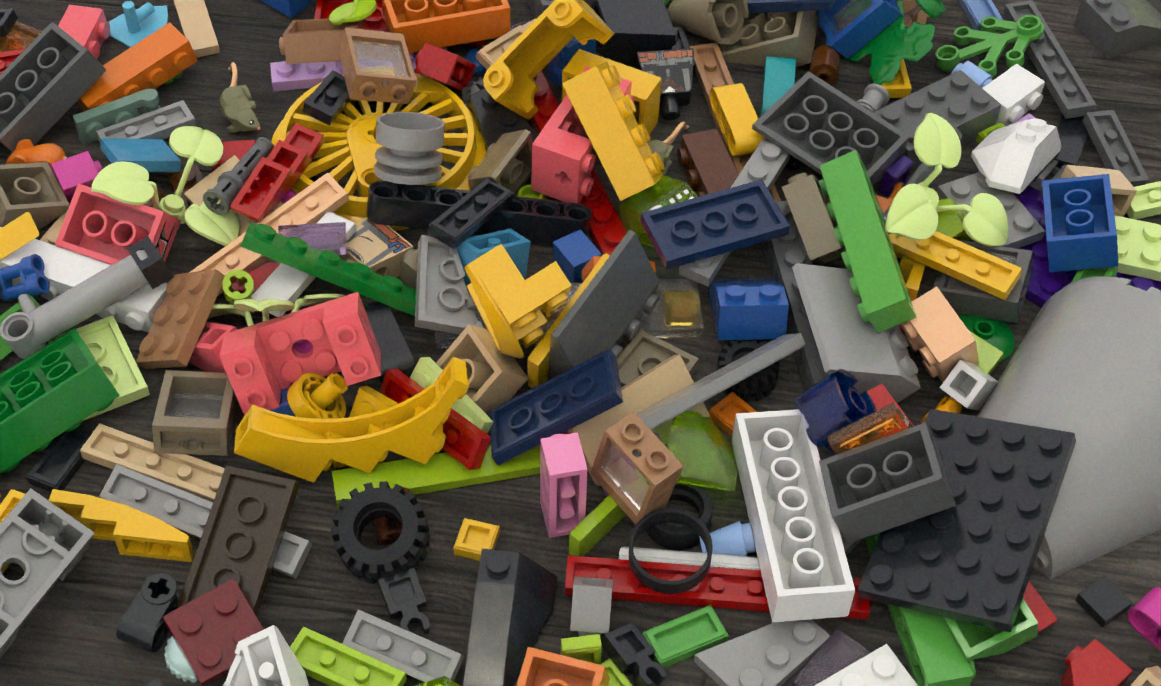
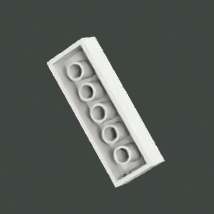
[731,409,855,623]

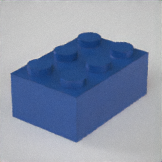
[1042,174,1118,272]

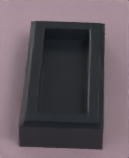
[26,427,93,492]

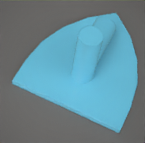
[109,1,169,48]

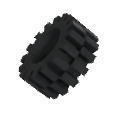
[717,340,780,402]

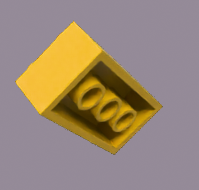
[562,61,664,201]

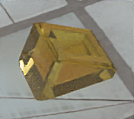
[663,291,700,326]

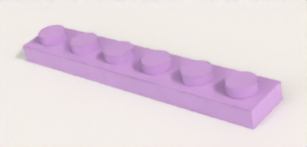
[270,47,447,92]

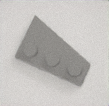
[415,235,483,335]
[694,619,831,686]

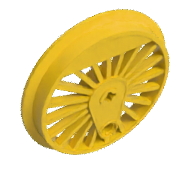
[271,69,486,231]

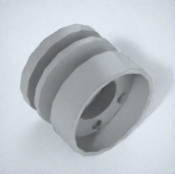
[374,112,445,185]

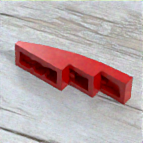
[230,123,324,223]

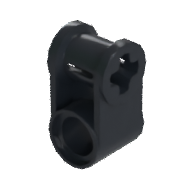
[116,573,181,653]

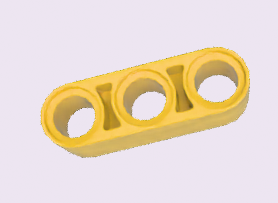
[710,83,765,157]

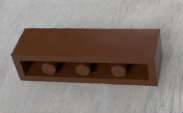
[677,129,739,197]

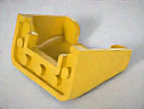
[483,0,614,120]

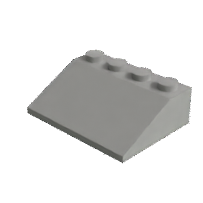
[792,263,921,403]

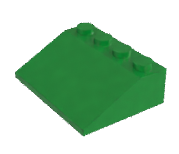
[0,328,120,473]

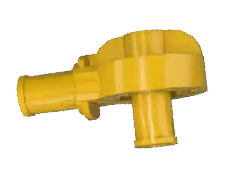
[287,373,348,468]

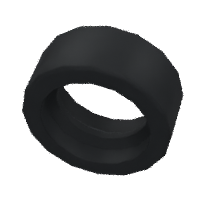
[645,477,714,550]

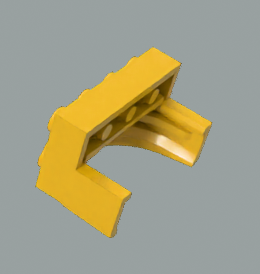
[464,244,572,359]

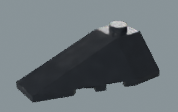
[463,548,557,686]

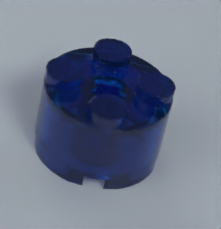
[795,369,880,454]

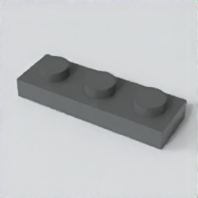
[1082,110,1149,187]

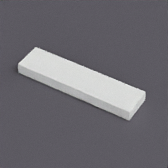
[251,211,356,317]

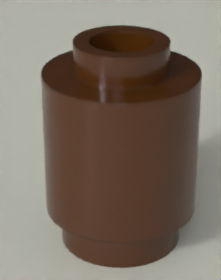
[809,45,840,86]

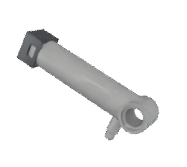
[0,236,174,359]

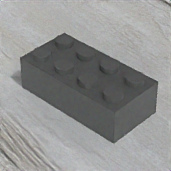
[0,22,106,152]
[873,70,1001,173]

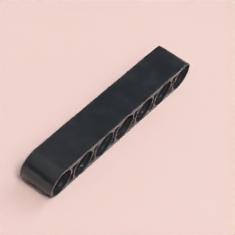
[366,181,592,244]

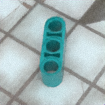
[760,56,796,117]

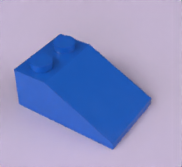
[707,279,789,340]

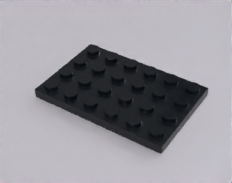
[857,409,1076,633]

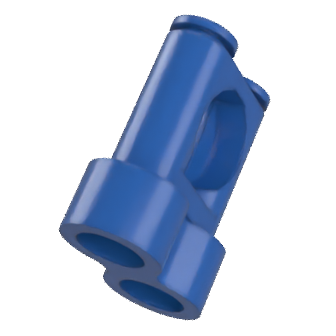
[0,254,50,302]

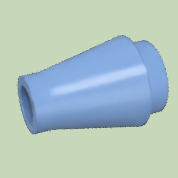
[699,521,755,556]

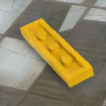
[889,231,1022,300]

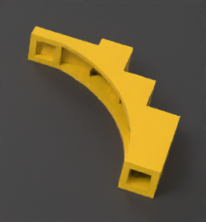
[234,357,470,483]

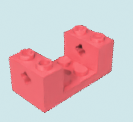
[531,66,634,204]
[219,292,381,416]

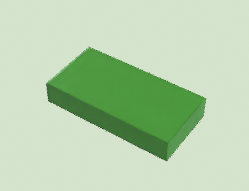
[642,605,729,668]

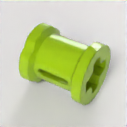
[222,270,254,305]

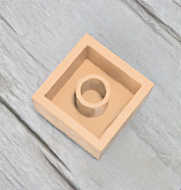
[901,286,979,383]

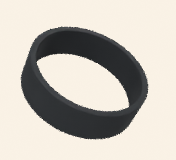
[629,508,713,594]

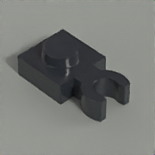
[378,568,430,634]
[601,622,667,686]

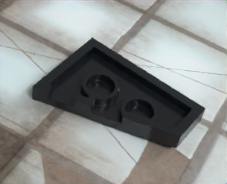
[469,88,538,152]

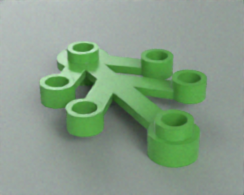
[935,15,1044,77]

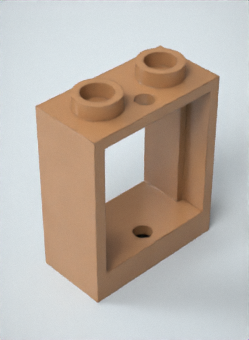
[279,18,364,64]

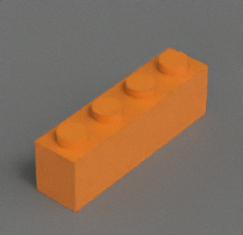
[77,22,198,111]

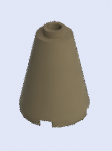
[668,0,749,45]

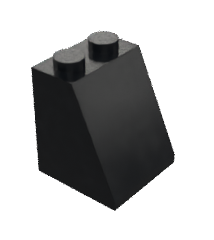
[592,0,677,68]

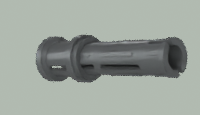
[203,137,274,215]

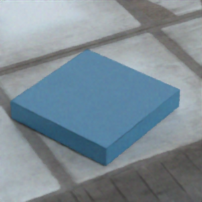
[100,138,181,172]

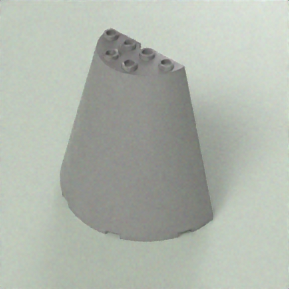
[977,276,1161,579]

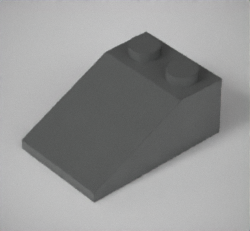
[1074,0,1161,59]

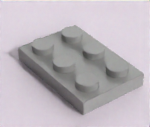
[937,172,1045,249]

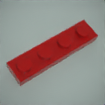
[379,369,491,470]

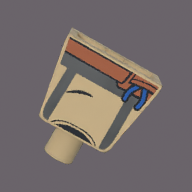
[339,217,413,277]

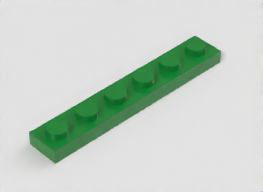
[241,222,416,316]

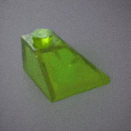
[667,411,738,492]

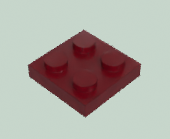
[163,578,264,686]

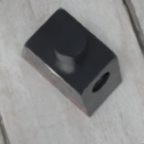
[635,48,694,120]

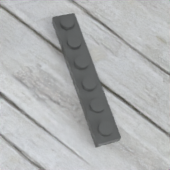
[1004,0,1096,119]

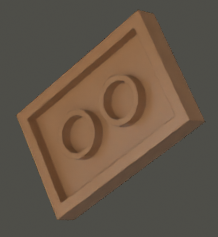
[135,269,225,369]

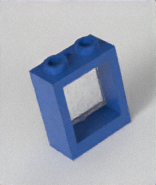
[816,0,902,59]

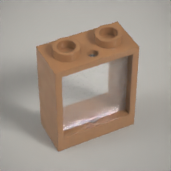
[338,27,417,104]
[590,411,683,525]

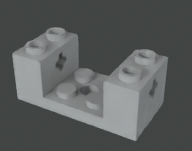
[0,488,95,658]

